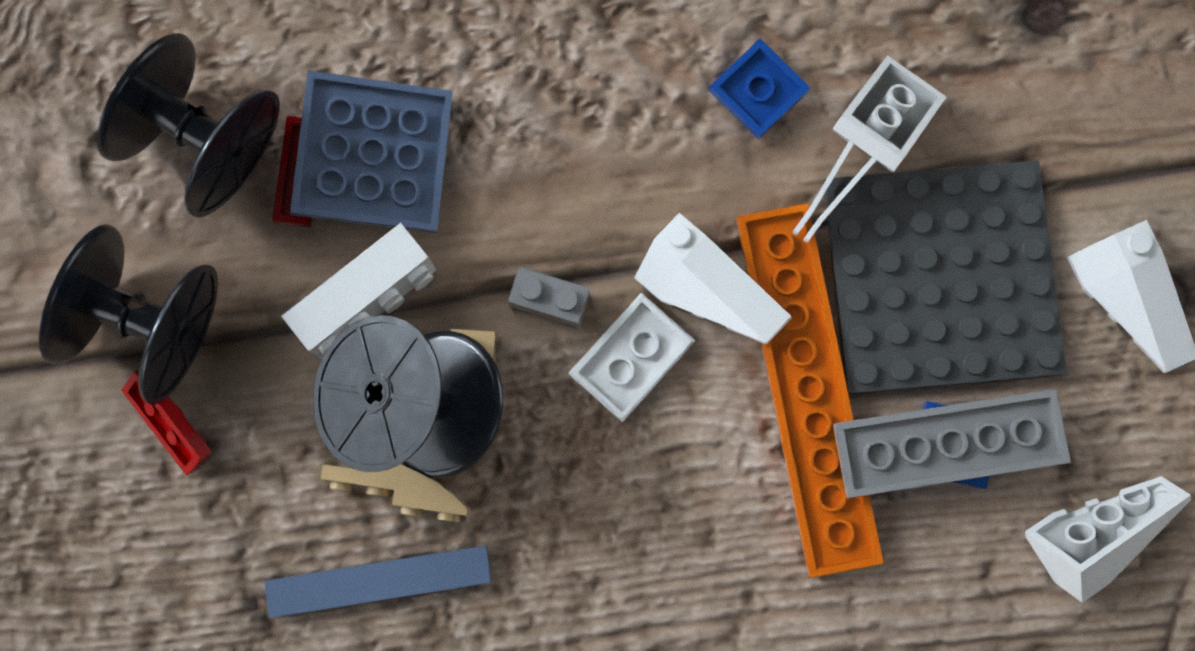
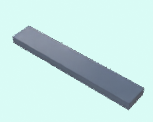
[264,545,492,618]

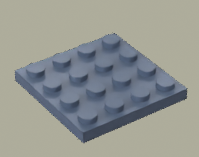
[290,70,453,233]

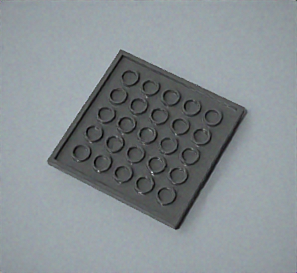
[823,160,1067,394]

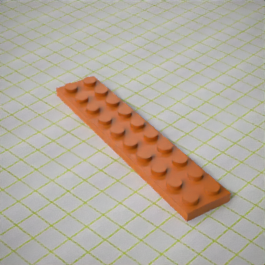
[736,203,884,578]

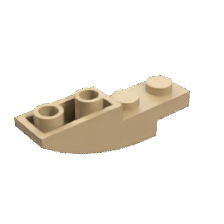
[320,464,470,522]

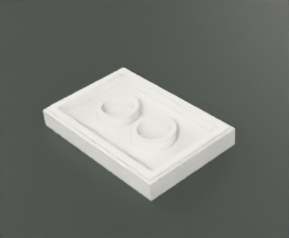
[568,293,695,423]

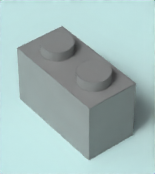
[508,267,590,329]

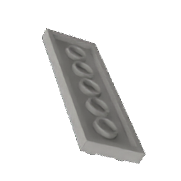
[833,389,1071,498]

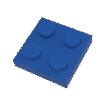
[708,39,810,140]

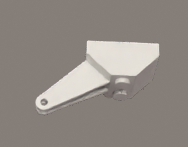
[792,55,947,243]

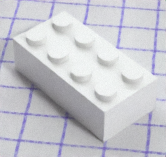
[281,223,436,359]

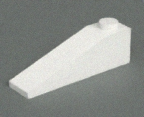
[634,213,791,345]
[1067,220,1195,373]
[1025,476,1191,603]

